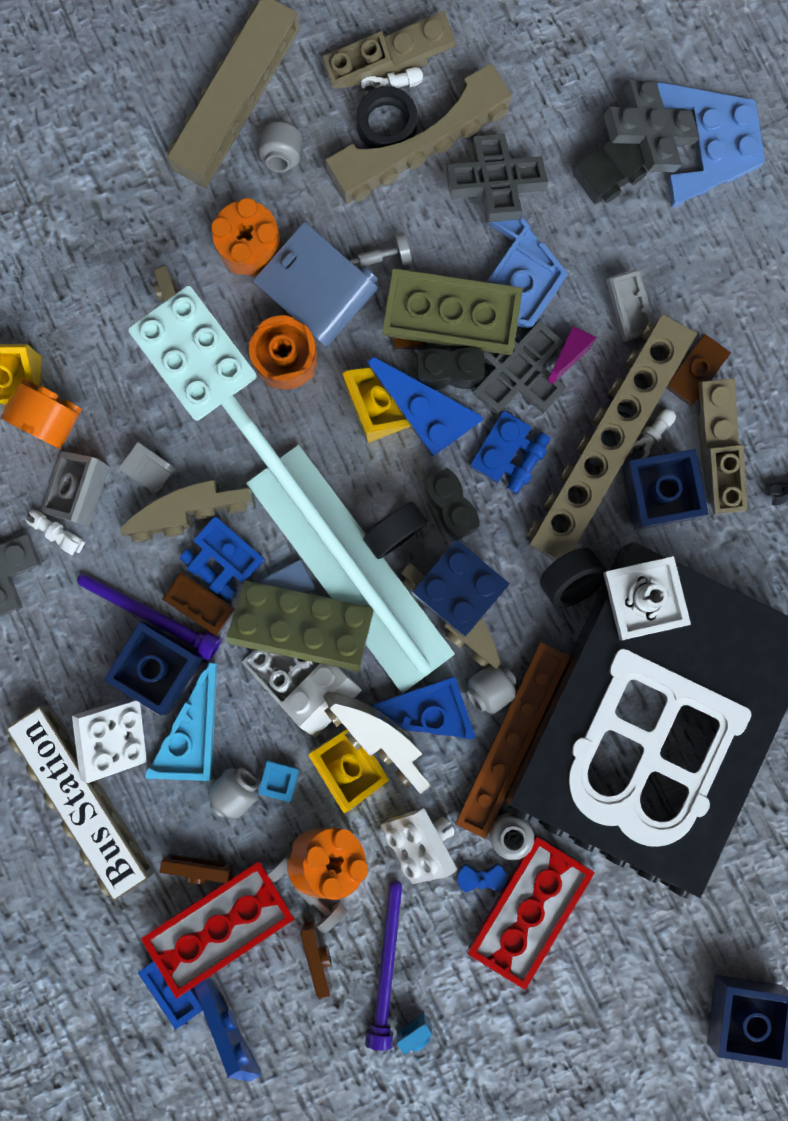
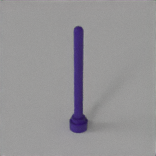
[77,574,222,661]
[365,880,402,1051]

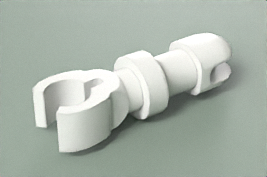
[361,67,423,95]
[627,409,676,459]
[25,510,85,555]

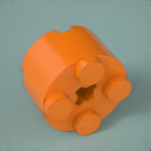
[211,198,281,277]
[249,315,318,390]
[0,377,82,449]
[287,828,368,900]

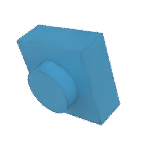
[258,760,300,802]
[396,1013,433,1055]

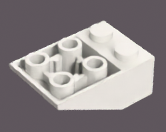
[242,649,362,738]

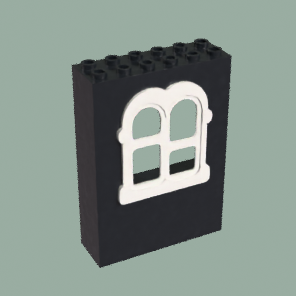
[505,542,788,899]

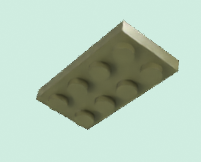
[382,268,523,355]
[226,581,374,672]

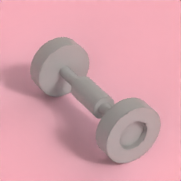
[337,231,412,267]
[267,851,347,935]

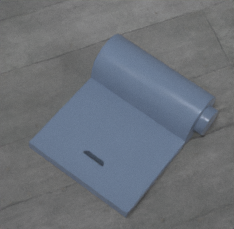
[253,222,378,348]

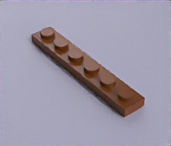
[455,642,571,839]

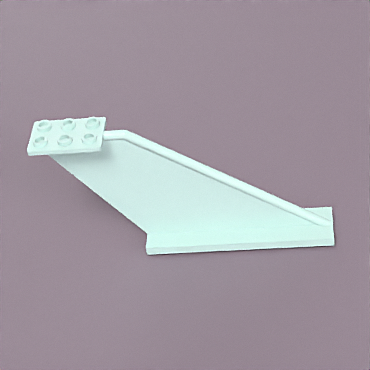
[128,286,455,694]

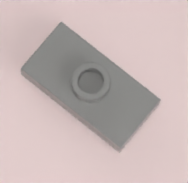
[606,268,654,342]

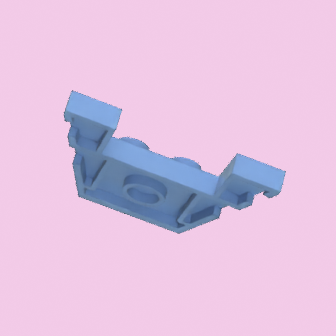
[657,82,765,207]
[449,218,568,330]

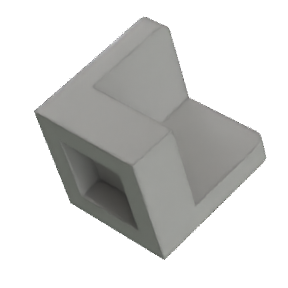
[118,442,176,494]

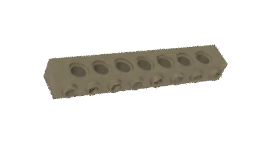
[526,314,697,561]

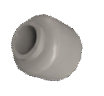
[259,121,303,172]
[466,664,517,714]
[208,768,259,819]
[489,812,534,860]

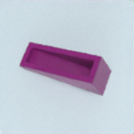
[547,326,597,384]

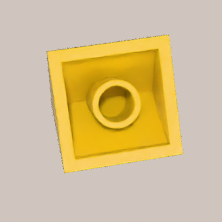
[0,344,42,404]
[342,365,411,443]
[308,729,389,814]

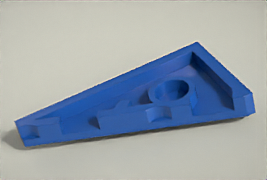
[366,357,484,456]
[369,676,476,739]
[194,977,262,1082]

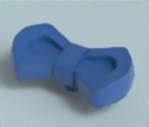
[456,863,508,893]

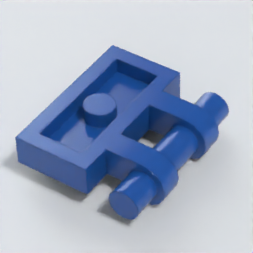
[470,411,551,494]
[180,516,266,601]

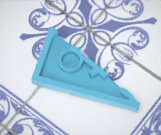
[145,663,218,781]

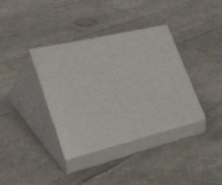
[40,451,110,528]

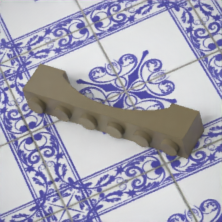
[325,63,512,205]

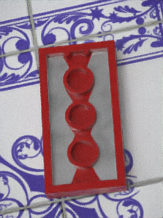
[466,835,595,990]
[141,860,295,999]

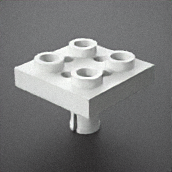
[603,556,691,640]
[72,697,147,783]
[381,808,457,884]

